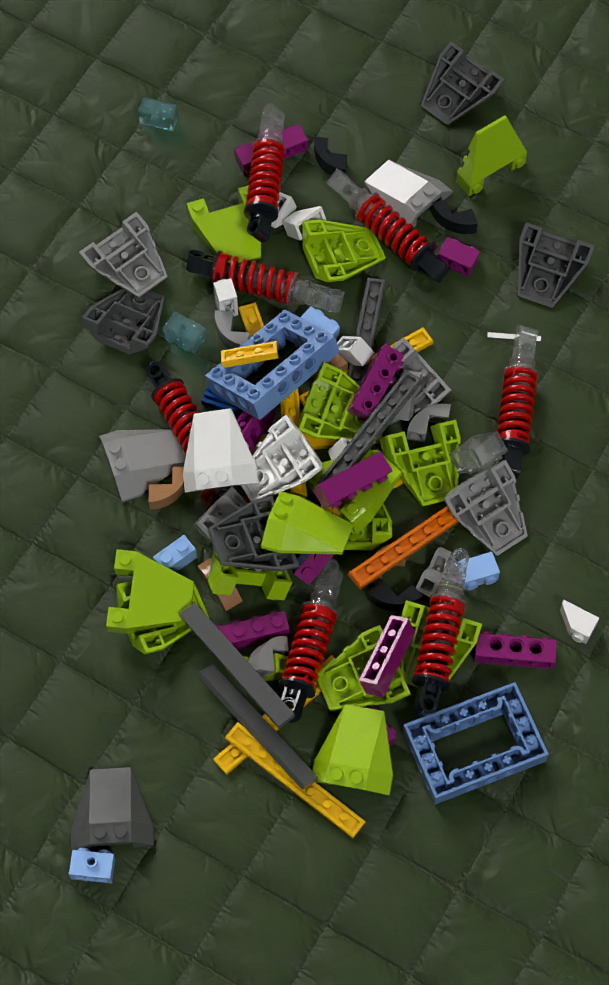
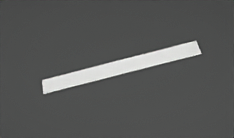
[487,332,541,341]

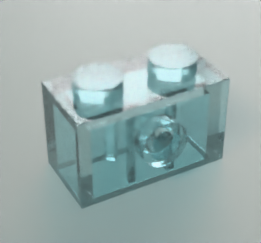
[138,97,178,131]
[163,311,207,353]

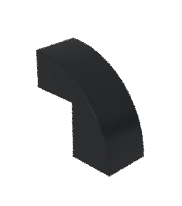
[314,137,348,179]
[431,199,478,234]
[367,580,423,611]

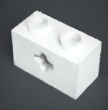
[213,278,238,316]

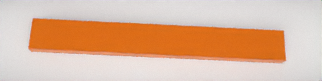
[348,506,459,590]

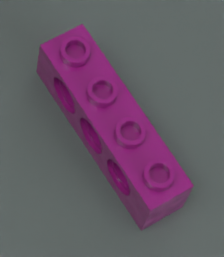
[237,410,275,453]
[474,632,557,669]

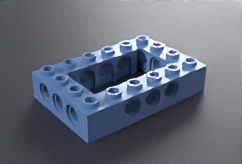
[205,310,340,420]
[403,682,549,805]

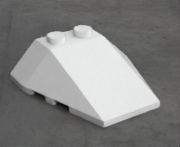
[183,408,259,493]
[241,415,322,502]

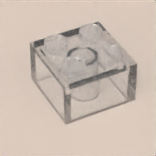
[449,431,508,474]

